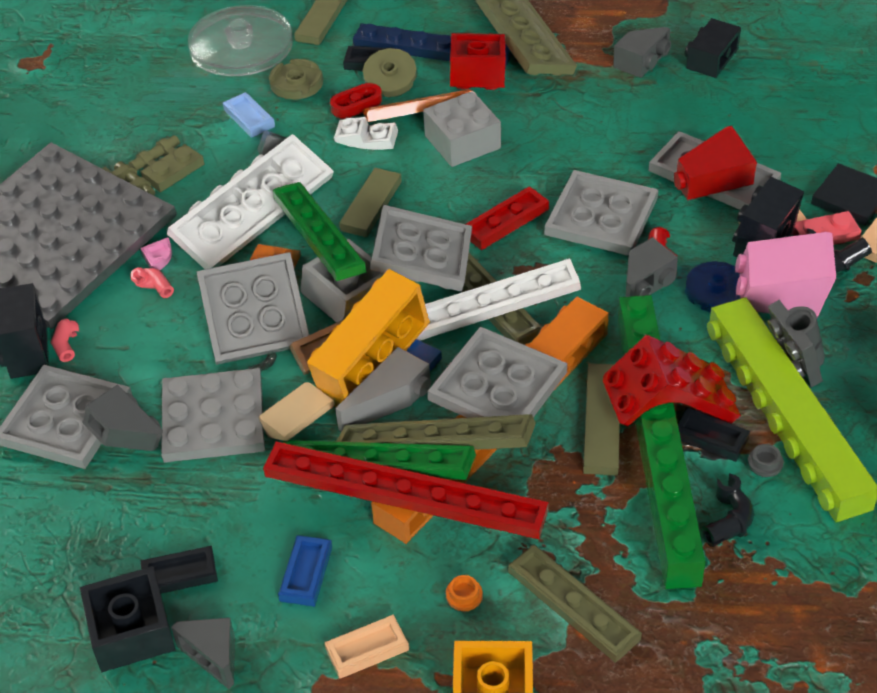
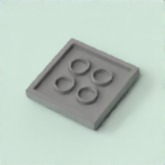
[544,170,658,256]
[369,205,472,291]
[196,252,309,365]
[427,327,567,418]
[0,365,132,469]
[162,368,265,463]

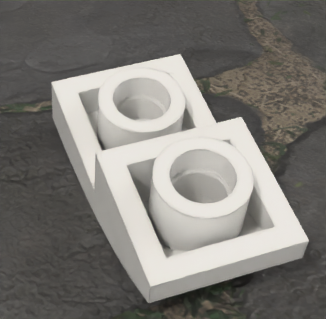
[334,117,398,150]

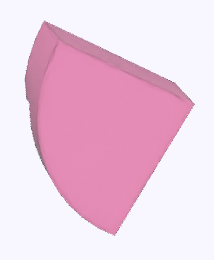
[141,238,172,270]

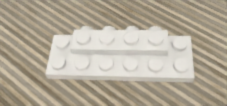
[167,134,334,269]

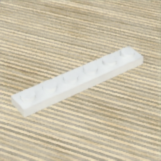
[417,258,581,341]

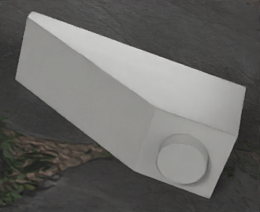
[335,347,431,432]

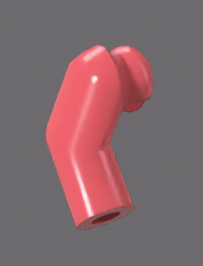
[130,267,174,298]
[51,319,79,362]

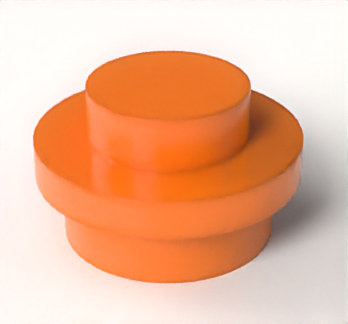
[446,575,483,611]

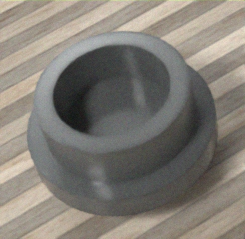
[748,444,784,477]

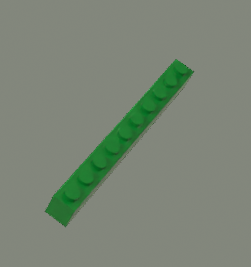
[618,295,706,589]

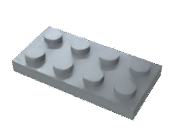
[649,131,782,210]

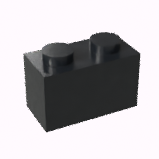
[685,18,741,78]

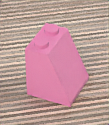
[735,232,836,318]

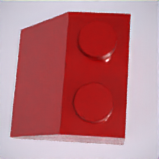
[450,33,506,90]

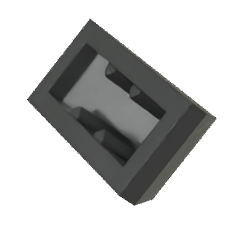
[171,618,235,689]

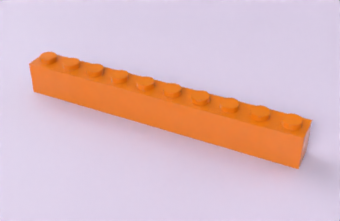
[371,297,609,544]

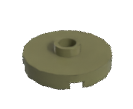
[363,48,417,97]
[269,59,324,100]

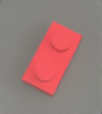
[793,211,861,245]

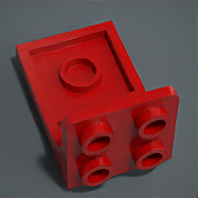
[603,334,741,426]

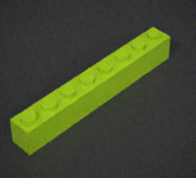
[707,297,877,523]

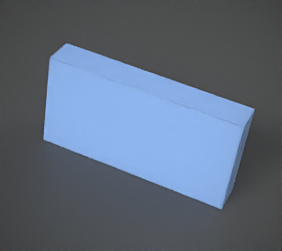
[223,92,275,138]

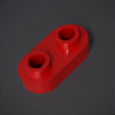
[330,83,382,119]

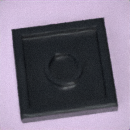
[811,163,877,226]

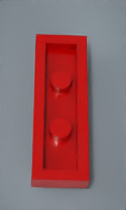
[465,186,549,250]

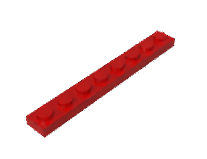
[263,441,549,539]

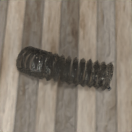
[249,352,277,371]

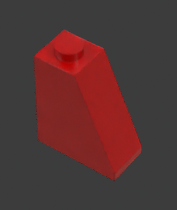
[674,126,757,200]

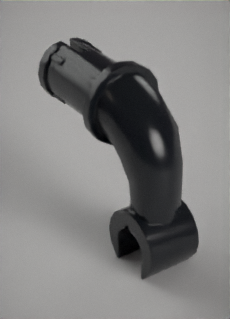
[797,228,872,272]
[702,473,755,548]

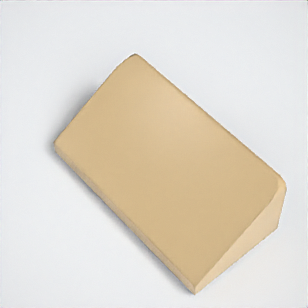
[259,382,335,441]

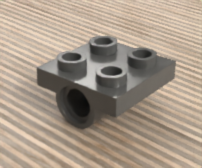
[768,300,825,388]

